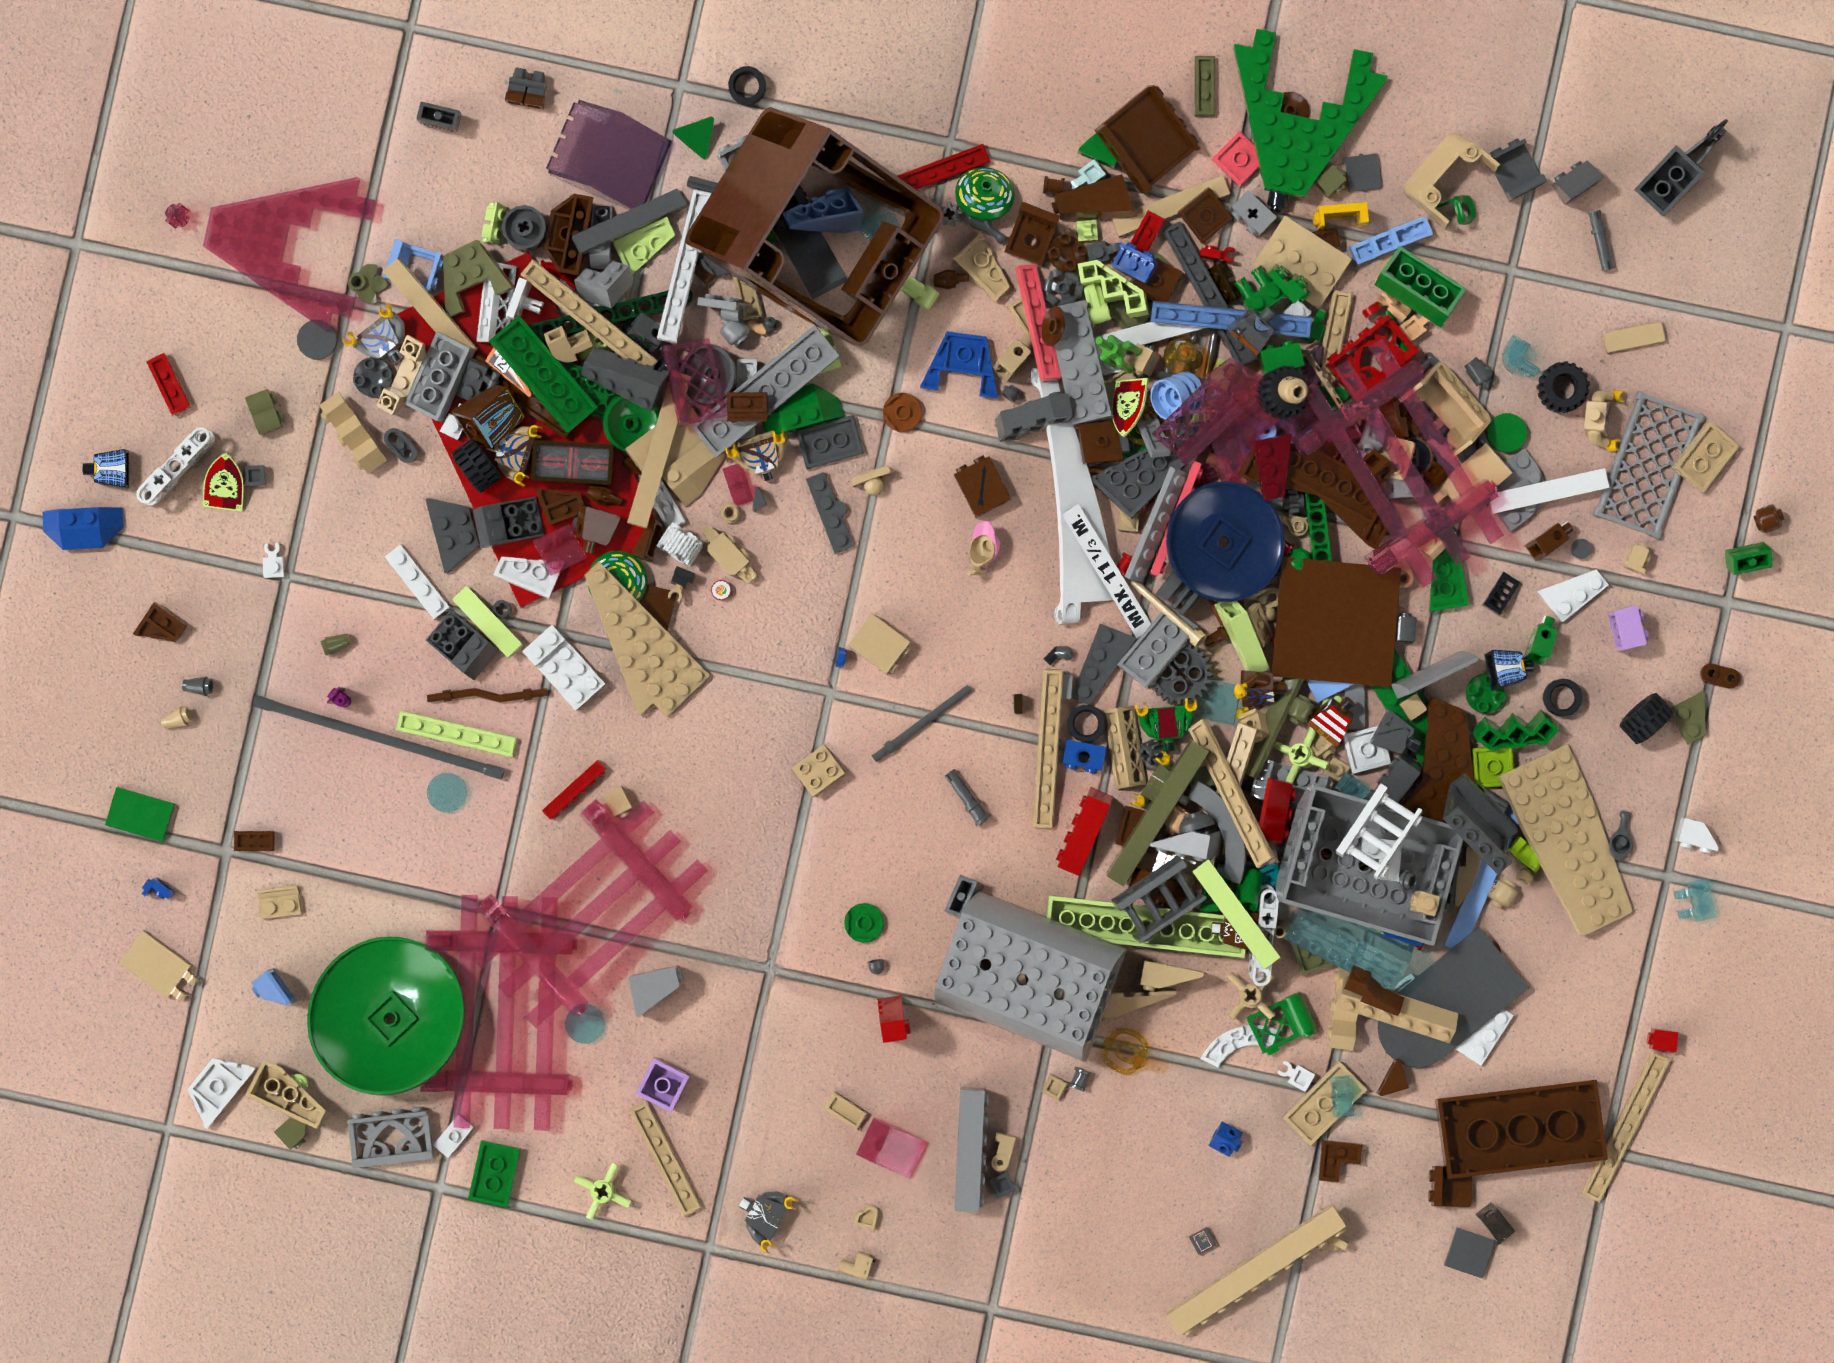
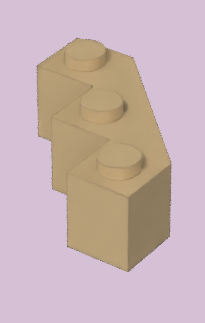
[319,391,387,474]
[1326,963,1363,1051]

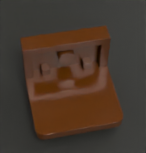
[1428,1166,1472,1207]

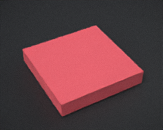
[1211,131,1259,188]

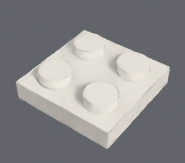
[1343,726,1391,774]

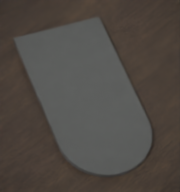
[1377,927,1529,1067]

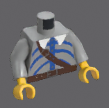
[343,303,405,364]

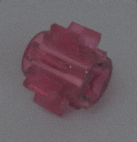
[165,203,190,229]
[1195,464,1218,486]

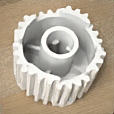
[657,522,704,567]

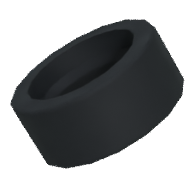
[728,66,766,106]
[1543,679,1582,717]
[1067,705,1105,742]

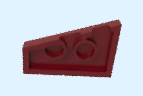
[1252,433,1292,501]

